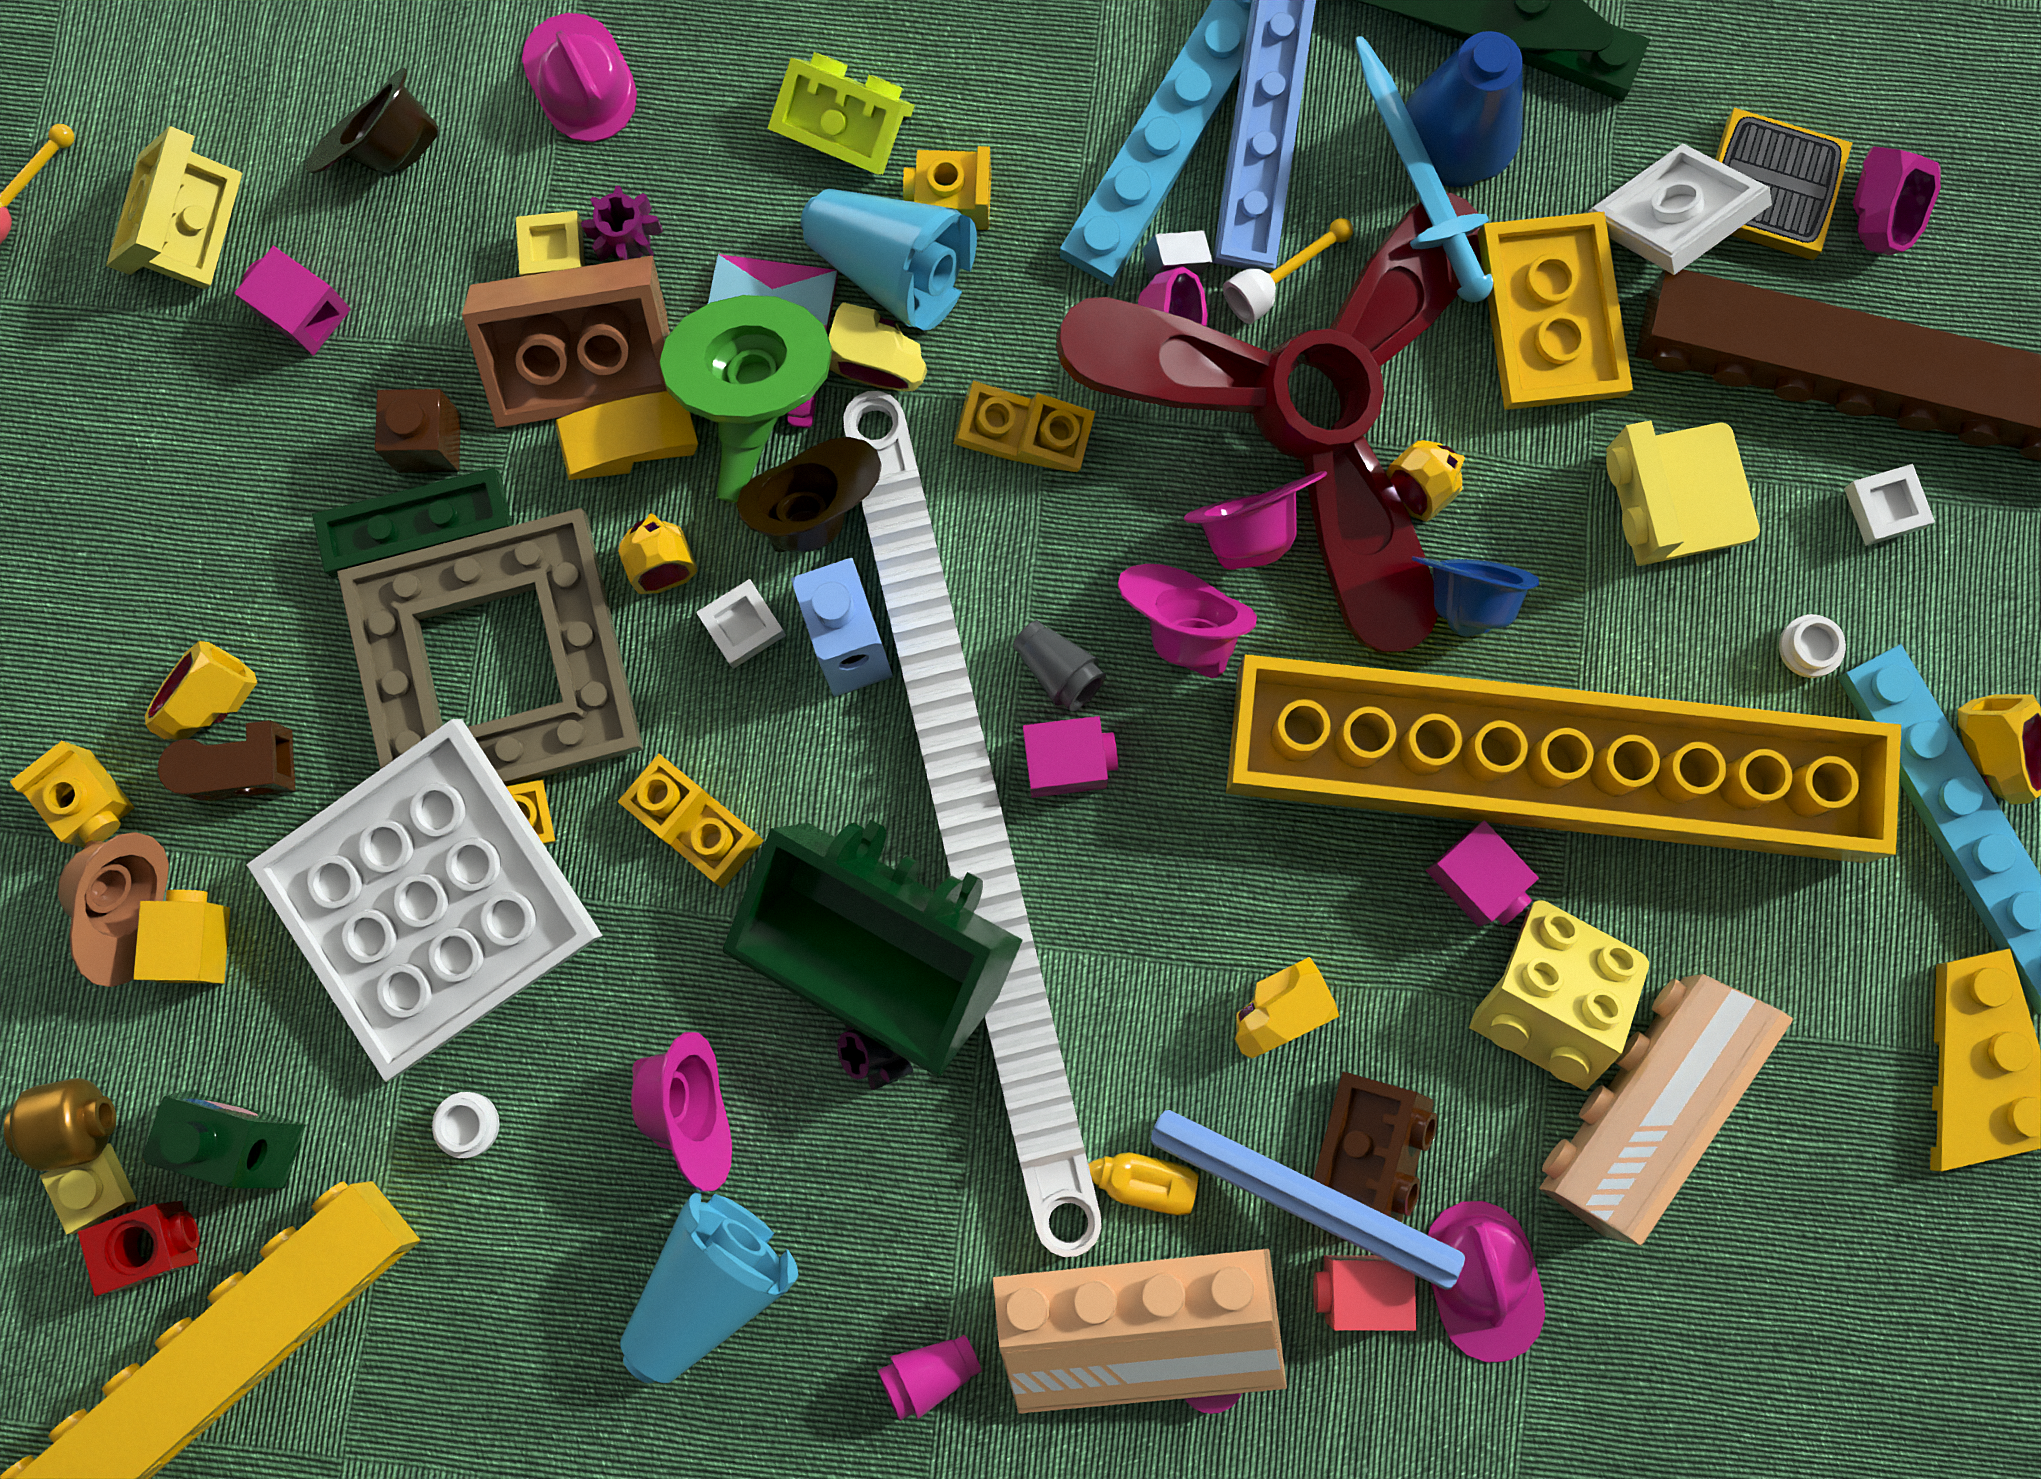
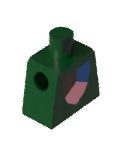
[142,1091,306,1188]

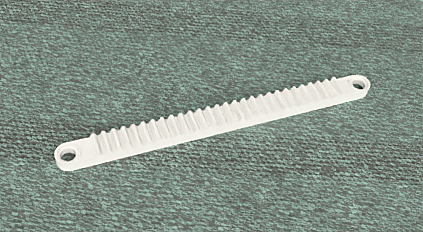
[843,391,1101,1257]

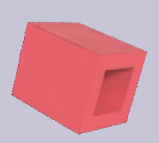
[1313,1255,1416,1331]

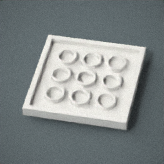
[246,719,603,1082]

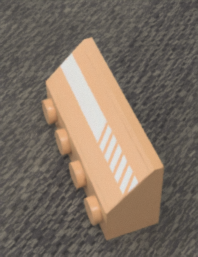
[1539,974,1794,1246]
[993,1249,1287,1414]

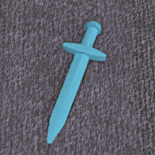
[1355,36,1493,302]

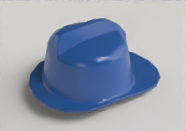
[1411,556,1539,637]

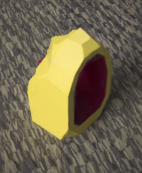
[828,303,927,391]

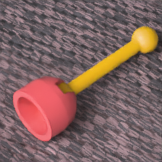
[0,124,75,244]

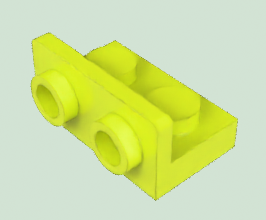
[767,52,915,175]

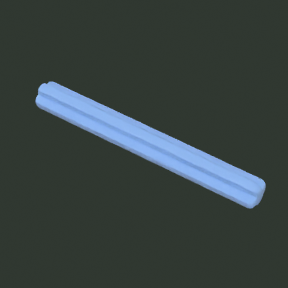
[1150,1110,1465,1289]

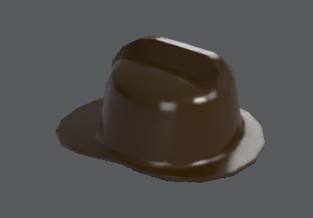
[306,68,439,174]
[737,437,882,553]

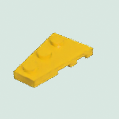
[1930,949,2041,1171]

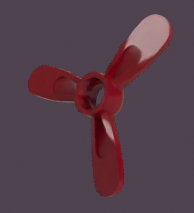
[1055,193,1482,652]

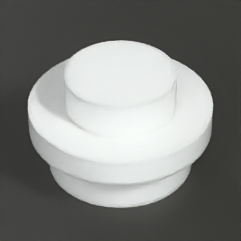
[1779,614,1846,678]
[432,1092,500,1158]

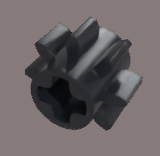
[837,1023,914,1090]

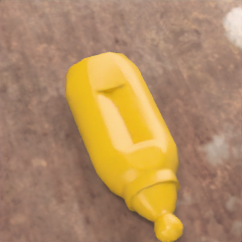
[1088,1152,1199,1216]

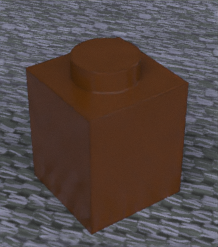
[375,389,461,473]

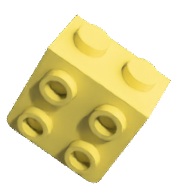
[1606,420,1760,566]
[1469,900,1649,1091]

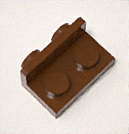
[1313,1071,1437,1223]

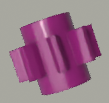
[581,185,663,261]

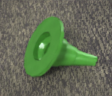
[660,295,832,502]

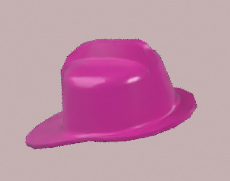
[522,13,637,142]
[1183,471,1327,570]
[1117,564,1257,679]
[631,1032,732,1192]
[1428,1201,1545,1362]

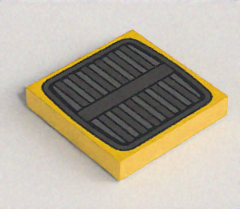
[1715,108,1852,260]

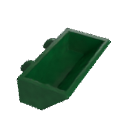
[723,820,1023,1078]

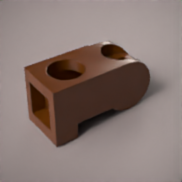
[157,720,296,801]

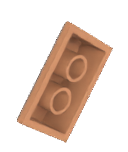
[462,255,670,428]

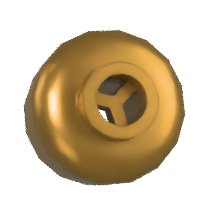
[4,1078,117,1171]

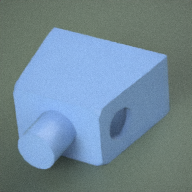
[791,558,893,697]

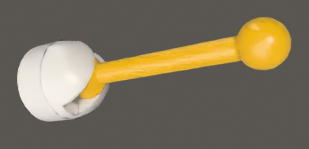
[1223,218,1353,324]

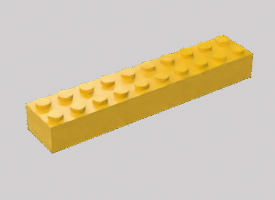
[1226,654,1901,863]

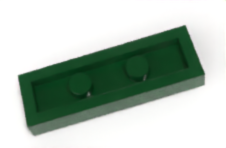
[312,467,513,578]

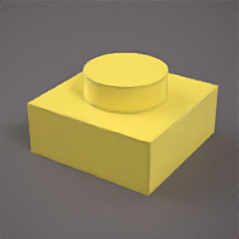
[516,211,585,277]
[40,1143,137,1235]

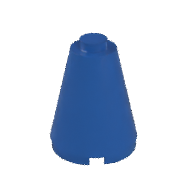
[1405,31,1523,188]

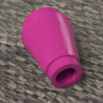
[877,1334,982,1421]

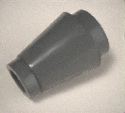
[1013,620,1106,711]

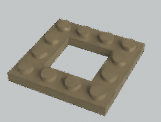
[337,508,644,786]

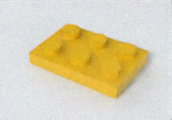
[1477,211,1633,410]

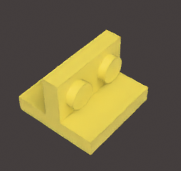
[106,126,242,289]

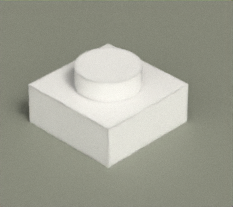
[1844,464,1935,546]
[696,579,786,669]

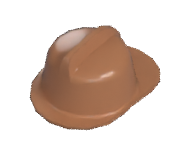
[58,832,169,987]

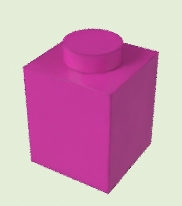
[234,245,351,356]
[1023,716,1118,798]
[1425,820,1539,927]

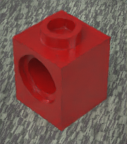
[77,1200,200,1297]

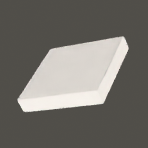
[1588,143,1772,275]

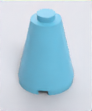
[800,189,977,331]
[620,1192,798,1384]

